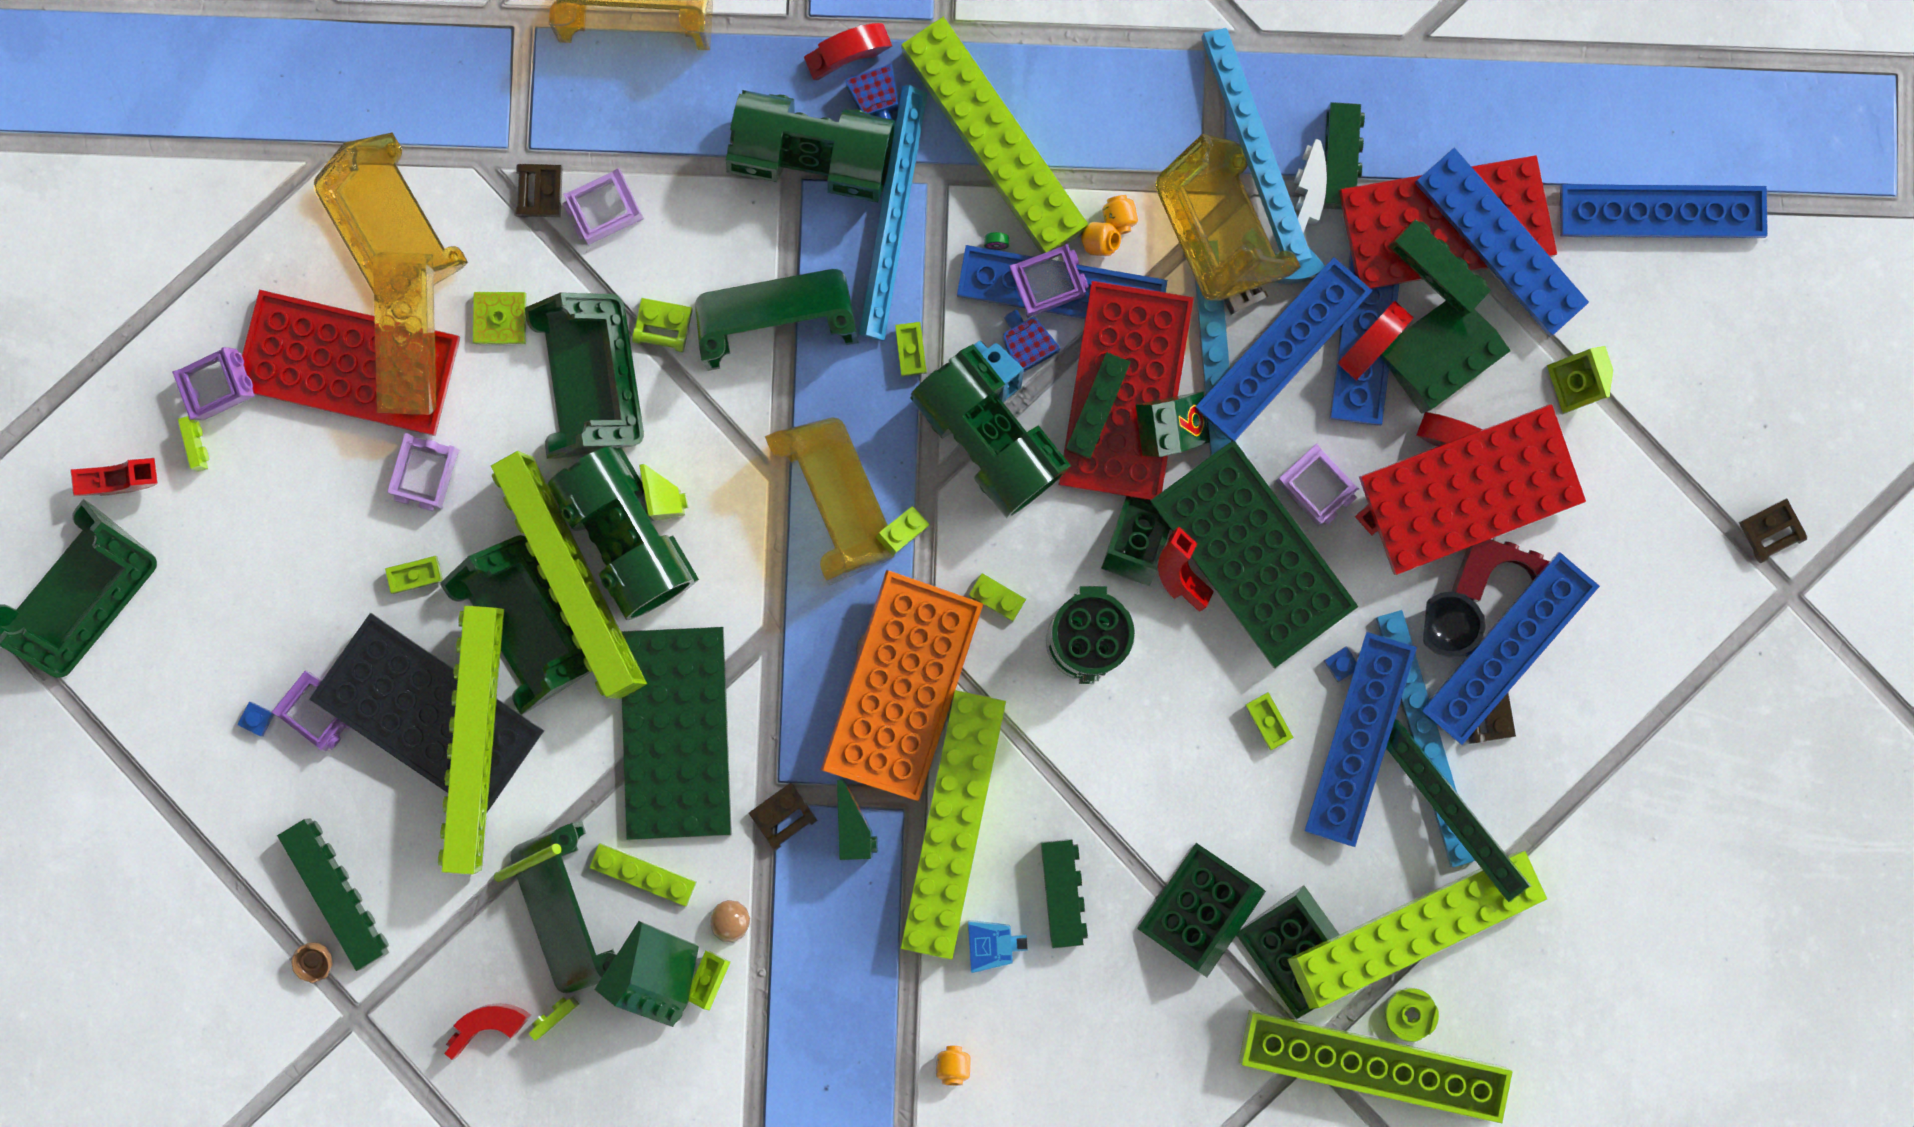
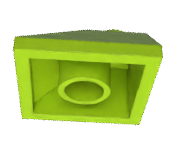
[1547,346,1613,414]
[639,464,688,521]

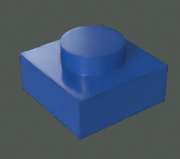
[1323,646,1357,682]
[237,702,274,736]

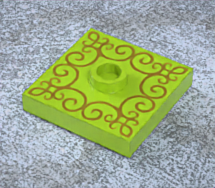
[473,292,527,344]

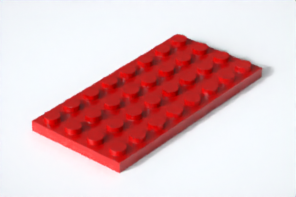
[1339,155,1557,290]
[1058,281,1194,500]
[242,289,461,436]
[1359,404,1586,575]

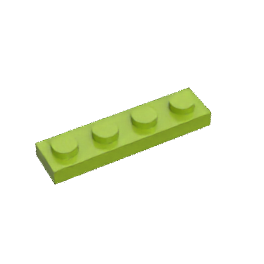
[589,843,697,906]

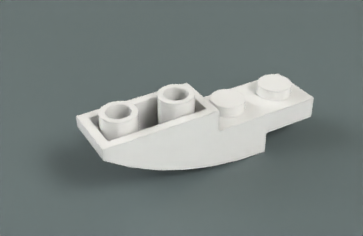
[1294,139,1327,233]

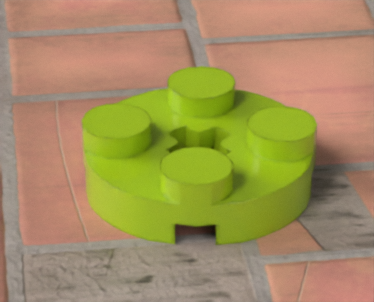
[1385,987,1439,1042]

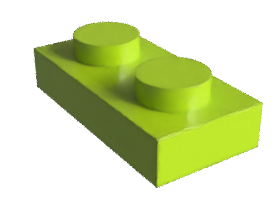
[895,322,927,377]
[178,416,209,471]
[876,506,930,556]
[385,556,443,594]
[969,573,1026,622]
[1245,692,1294,750]
[688,950,730,1011]
[529,996,579,1041]

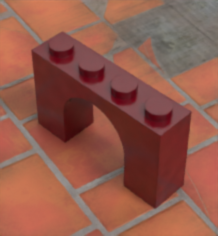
[1451,537,1549,603]

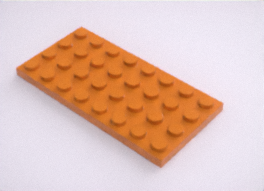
[820,570,984,801]

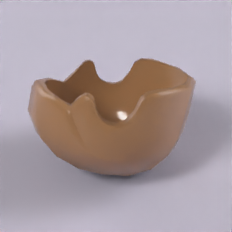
[710,900,750,942]
[291,942,333,983]

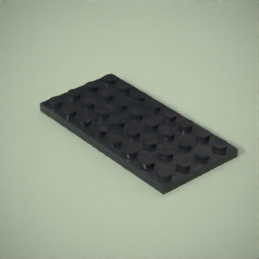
[309,613,545,813]

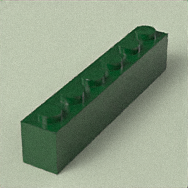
[277,818,389,971]

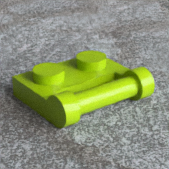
[632,298,693,352]

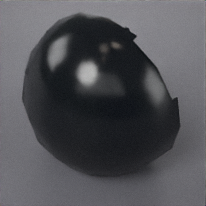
[1423,592,1486,657]

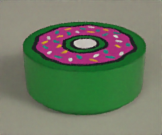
[984,232,1009,250]

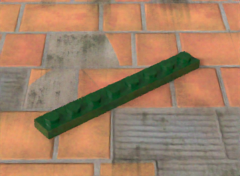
[1386,719,1531,902]

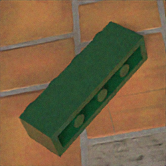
[1323,102,1365,210]
[1388,219,1491,317]
[1065,352,1131,460]
[1040,839,1088,948]

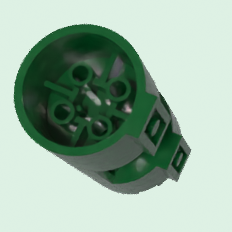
[726,90,895,203]
[910,344,1071,519]
[547,446,699,620]
[1046,586,1135,684]

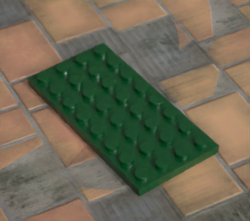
[1150,440,1359,668]
[621,627,732,840]

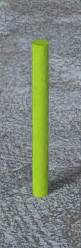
[494,844,561,882]

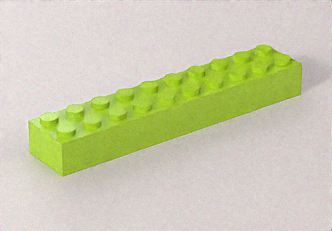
[901,16,1089,254]
[490,451,647,699]
[438,605,504,875]
[901,690,1006,960]
[1287,851,1547,1009]
[1238,1010,1513,1124]

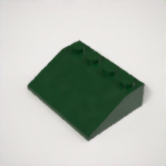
[1380,300,1511,414]
[1137,843,1266,978]
[1236,885,1340,1019]
[594,921,699,1027]

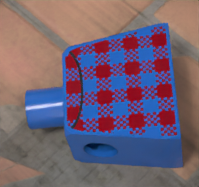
[845,64,899,119]
[1002,310,1060,373]

